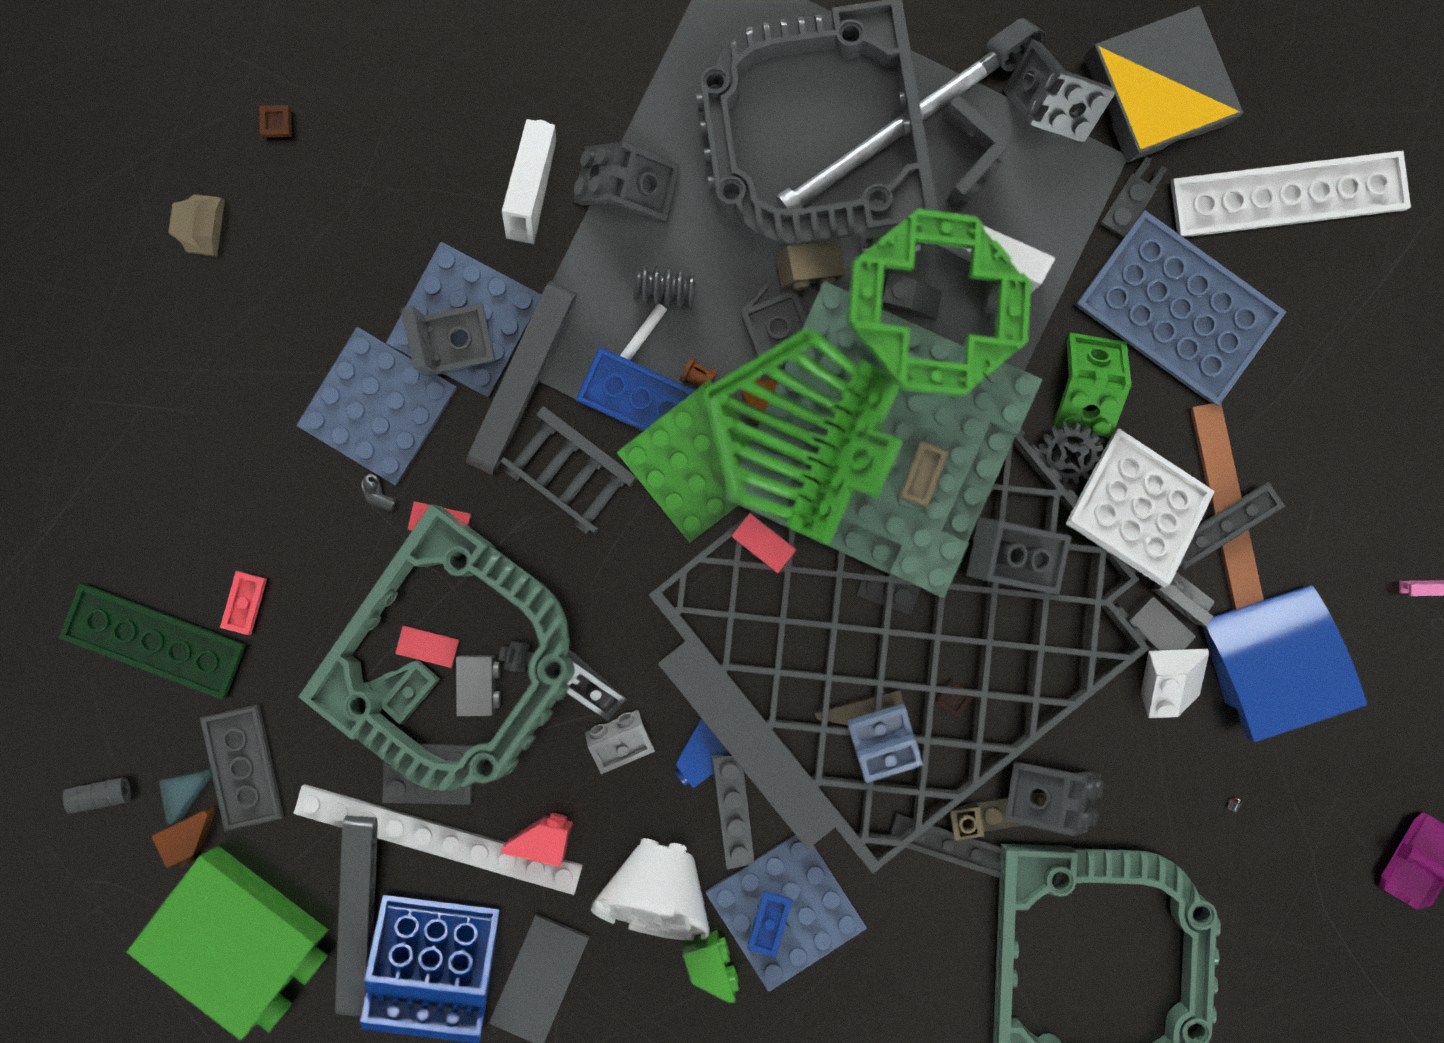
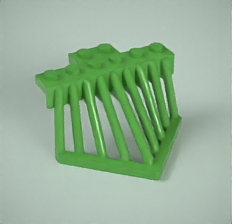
[704,328,902,545]

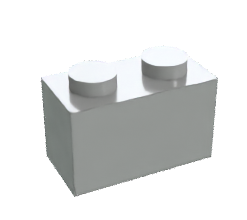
[1126,596,1196,652]
[456,655,501,716]

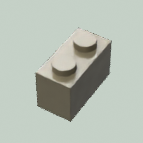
[775,240,846,291]

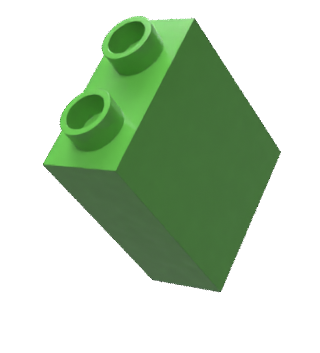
[126,845,329,1040]

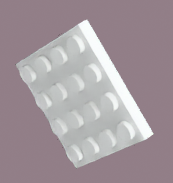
[1066,428,1215,587]

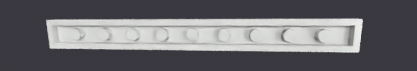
[294,784,583,895]

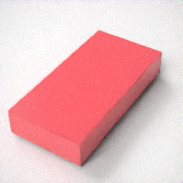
[731,513,796,573]
[395,625,460,668]

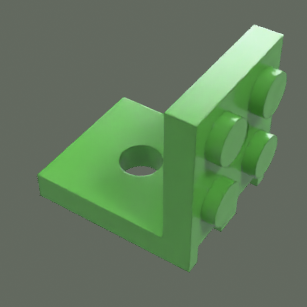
[1054,332,1132,438]

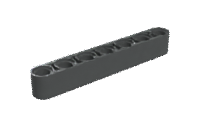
[466,281,577,476]
[335,815,378,1017]

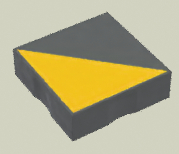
[1084,5,1244,163]

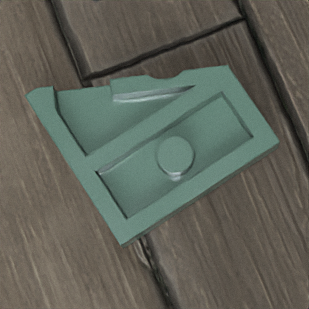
[364,660,441,724]

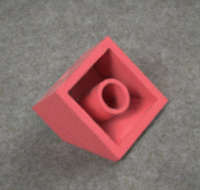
[501,813,573,867]

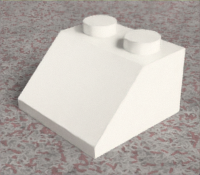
[1141,649,1209,718]

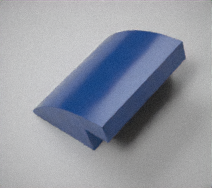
[1202,585,1367,742]
[360,895,500,1043]

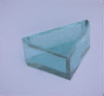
[159,769,212,825]

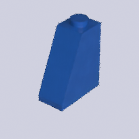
[675,718,728,788]

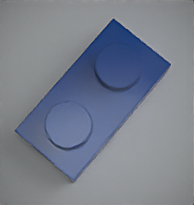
[747,890,792,958]

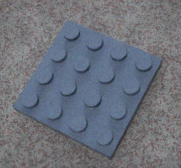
[386,242,541,398]
[296,327,458,486]
[706,834,867,992]

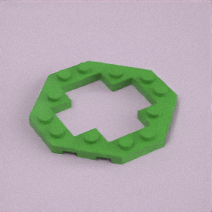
[847,209,1031,397]

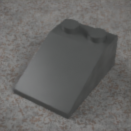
[966,517,1071,594]

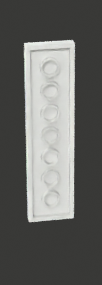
[1170,151,1411,237]

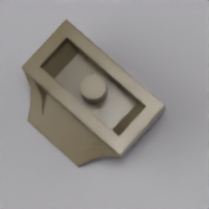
[168,194,225,257]

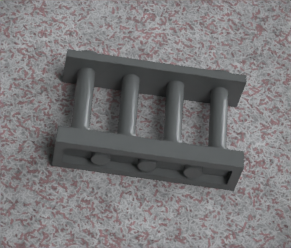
[500,406,637,534]

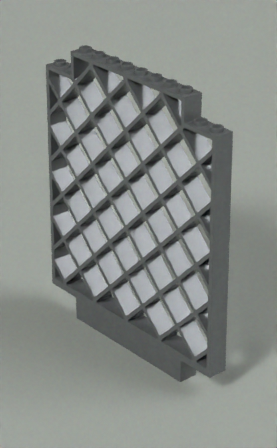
[649,428,1150,874]

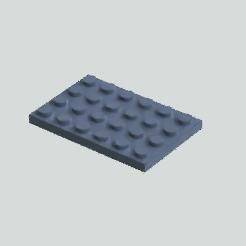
[1075,210,1286,406]

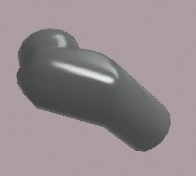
[361,474,397,513]

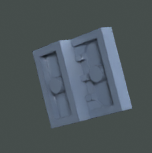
[846,704,923,783]

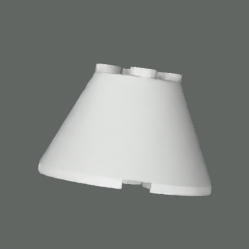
[591,839,709,941]

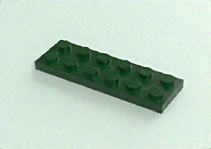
[58,583,246,700]

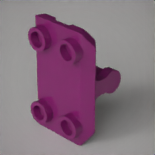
[1379,813,1444,910]

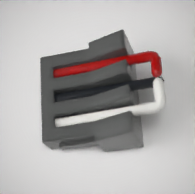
[1226,797,1242,813]

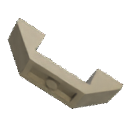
[950,793,1047,841]

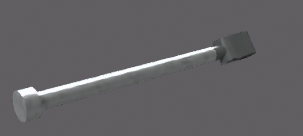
[776,18,1047,209]

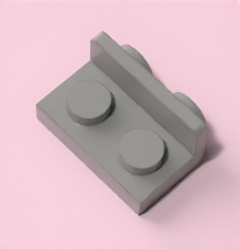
[1150,572,1214,626]
[585,710,655,774]

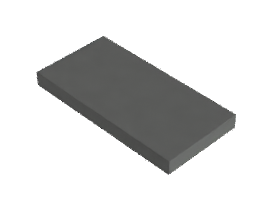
[200,704,284,832]
[489,913,590,1043]

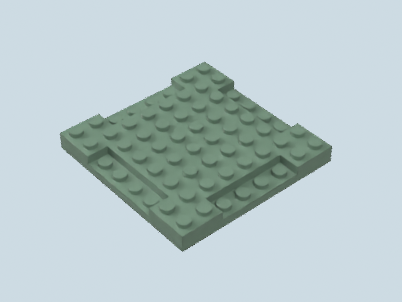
[725,281,1043,598]

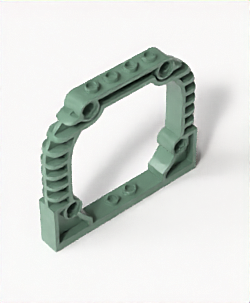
[298,504,575,791]
[993,844,1221,1043]

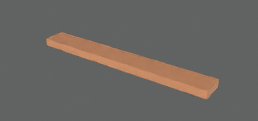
[1190,403,1264,610]

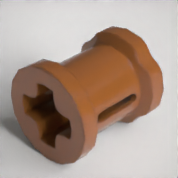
[679,358,717,387]

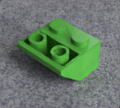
[683,930,739,1003]

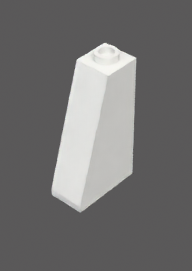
[502,119,556,244]
[940,213,1055,293]

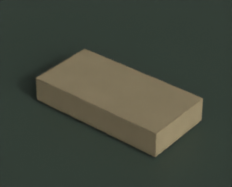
[898,441,949,508]

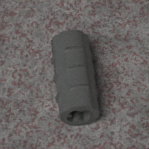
[63,777,131,814]

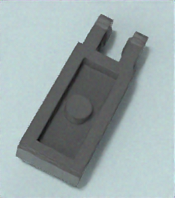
[1100,156,1167,239]

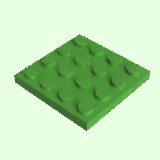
[617,379,752,543]

